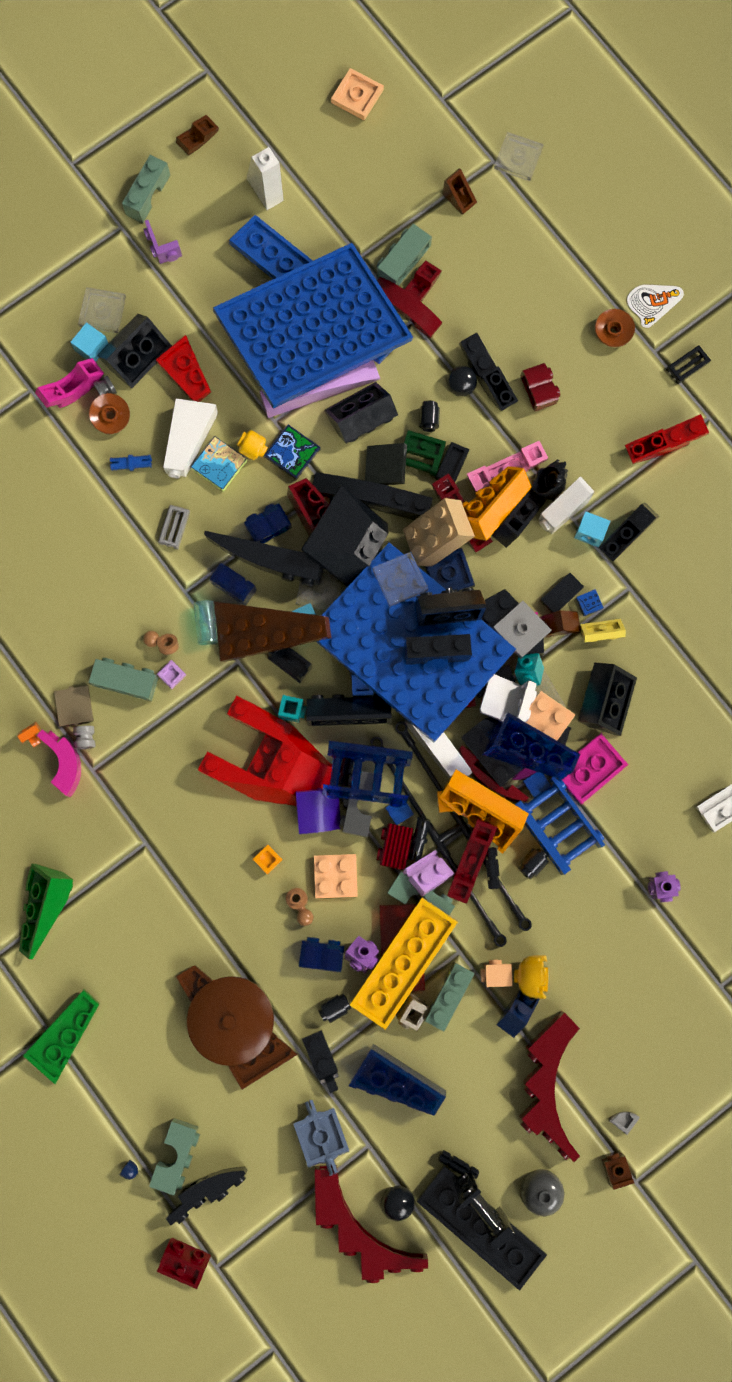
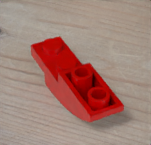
[625,414,709,464]

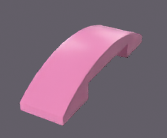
[467,441,548,493]

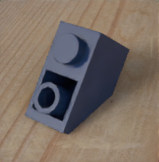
[497,989,540,1038]

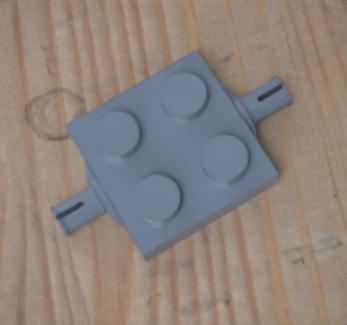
[293,1100,349,1176]

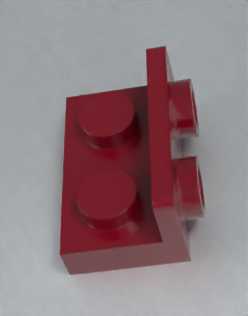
[157,1238,211,1289]

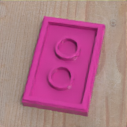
[553,733,628,805]

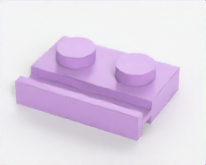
[403,850,455,896]

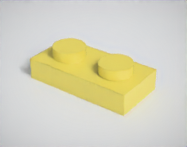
[580,619,626,642]

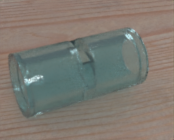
[194,600,218,645]

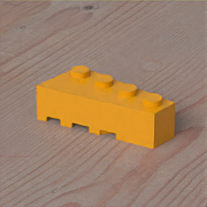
[462,466,531,541]
[439,769,529,854]

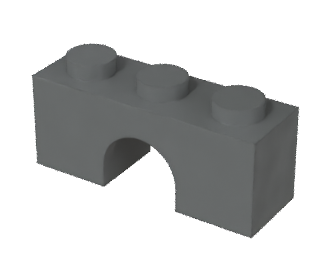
[340,770,380,838]

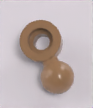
[143,631,179,655]
[286,888,314,926]

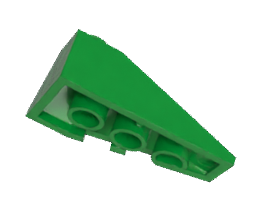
[19,863,73,959]

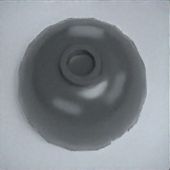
[520,1169,565,1217]

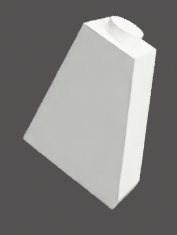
[538,477,594,534]

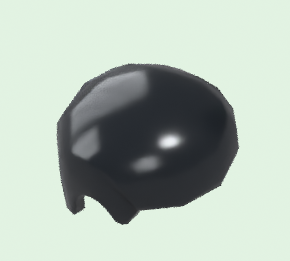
[446,366,477,396]
[381,1185,415,1222]

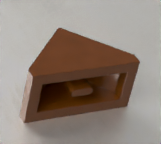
[443,168,477,214]
[539,610,581,637]

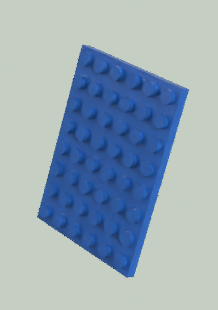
[213,243,413,409]
[316,542,516,743]

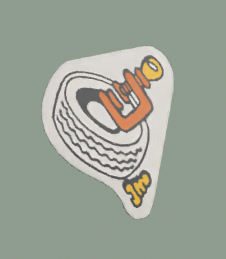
[627,285,684,328]

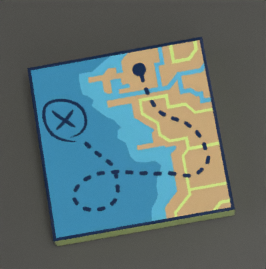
[191,436,247,492]

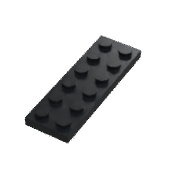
[417,1165,547,1291]

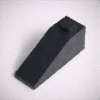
[492,488,546,548]

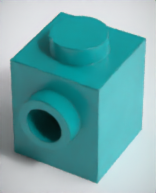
[515,653,544,686]
[278,695,307,723]

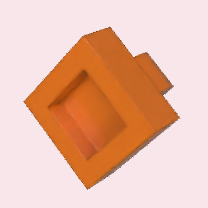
[17,722,41,747]

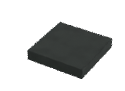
[365,443,407,485]

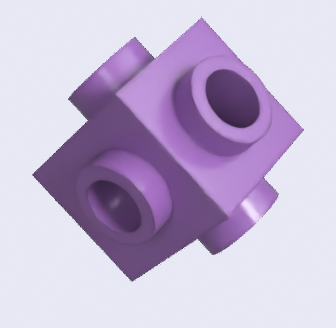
[648,871,681,903]
[345,936,379,974]

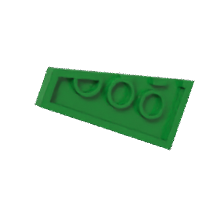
[23,989,100,1084]

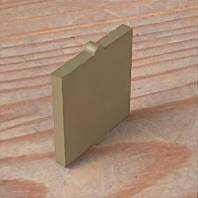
[54,685,94,727]

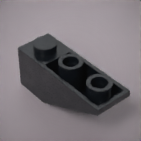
[599,503,660,562]

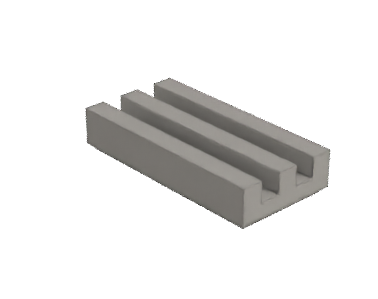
[158,505,190,549]

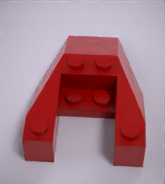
[198,695,340,806]

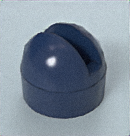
[119,1160,138,1180]

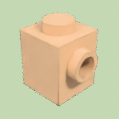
[480,960,512,987]

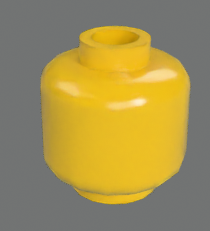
[236,430,268,460]

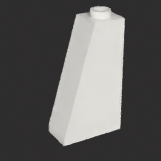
[247,147,284,210]
[163,399,218,478]
[404,720,472,779]

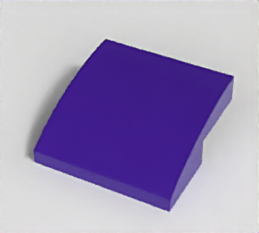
[296,787,341,834]

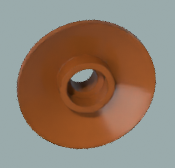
[595,309,635,347]
[89,393,130,434]

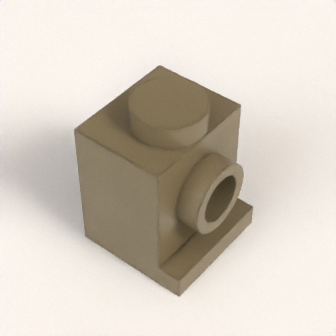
[396,993,430,1031]

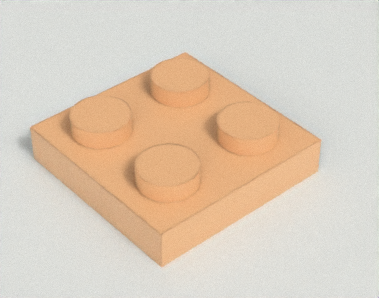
[331,68,384,121]
[518,691,575,749]
[314,854,358,898]

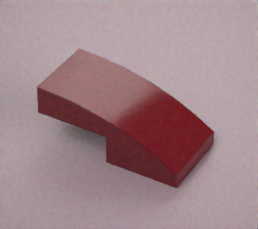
[405,260,442,302]

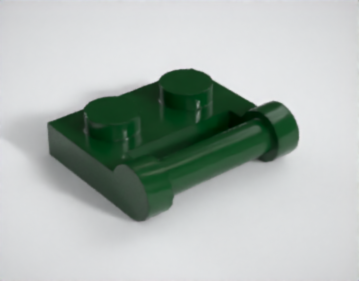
[404,430,446,477]

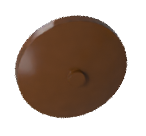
[187,976,274,1066]

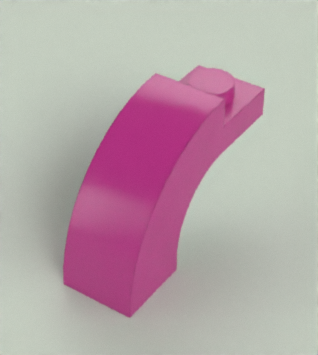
[35,358,104,408]
[37,729,81,797]

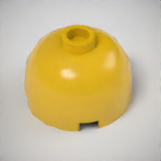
[514,955,548,999]

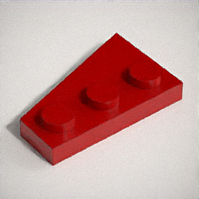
[156,335,211,402]

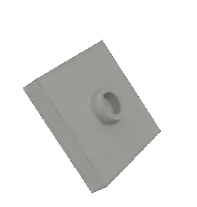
[492,601,552,659]

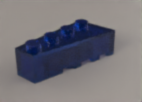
[482,712,580,779]
[349,1044,446,1116]

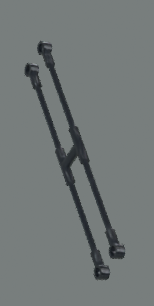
[371,721,532,947]

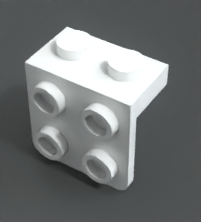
[479,675,537,727]

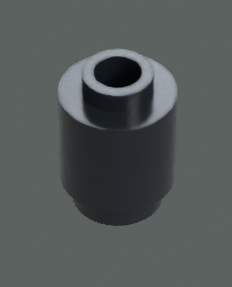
[419,400,440,432]
[518,848,549,880]
[318,993,352,1023]

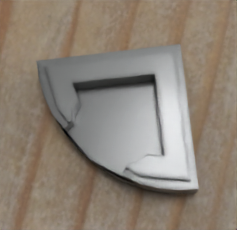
[609,1112,640,1135]

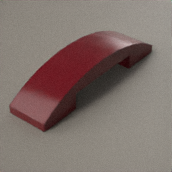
[377,277,442,338]
[431,473,493,553]
[458,745,529,802]
[447,819,498,904]

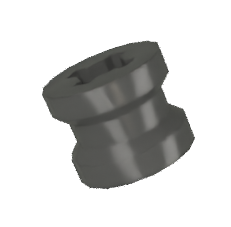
[93,376,117,395]

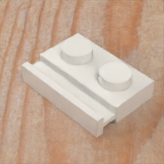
[696,784,732,833]

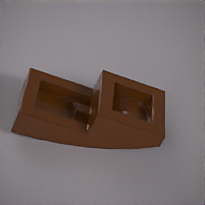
[176,115,219,156]

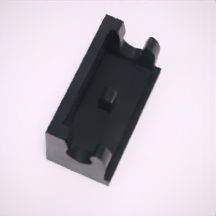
[268,647,313,684]

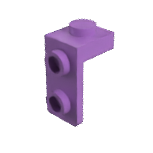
[143,220,182,264]

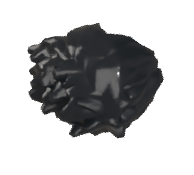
[532,459,568,501]

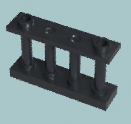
[454,1171,515,1250]

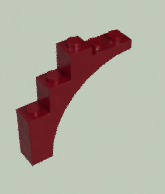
[519,1011,580,1162]
[315,1165,428,1283]

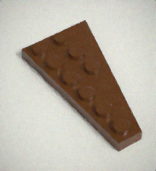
[214,601,331,662]
[176,965,298,1090]

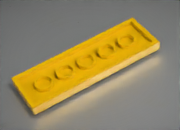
[350,897,458,1030]

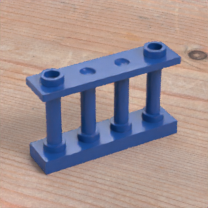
[515,776,605,875]

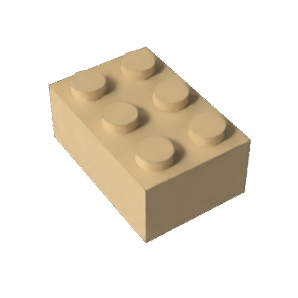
[403,498,475,567]

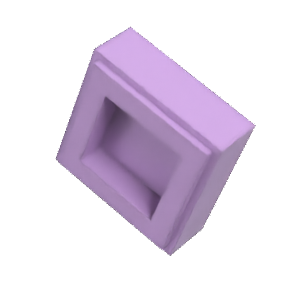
[157,660,186,689]

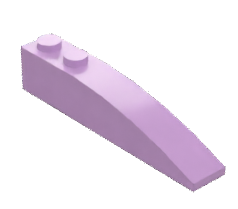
[260,360,380,418]

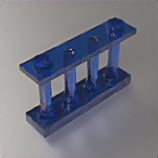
[322,740,413,808]

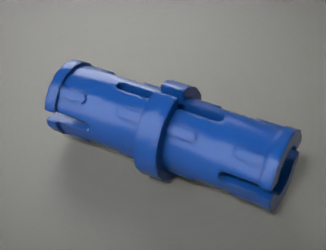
[110,454,152,471]

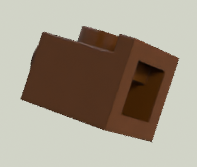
[602,1152,634,1190]

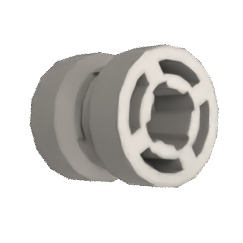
[73,726,96,749]

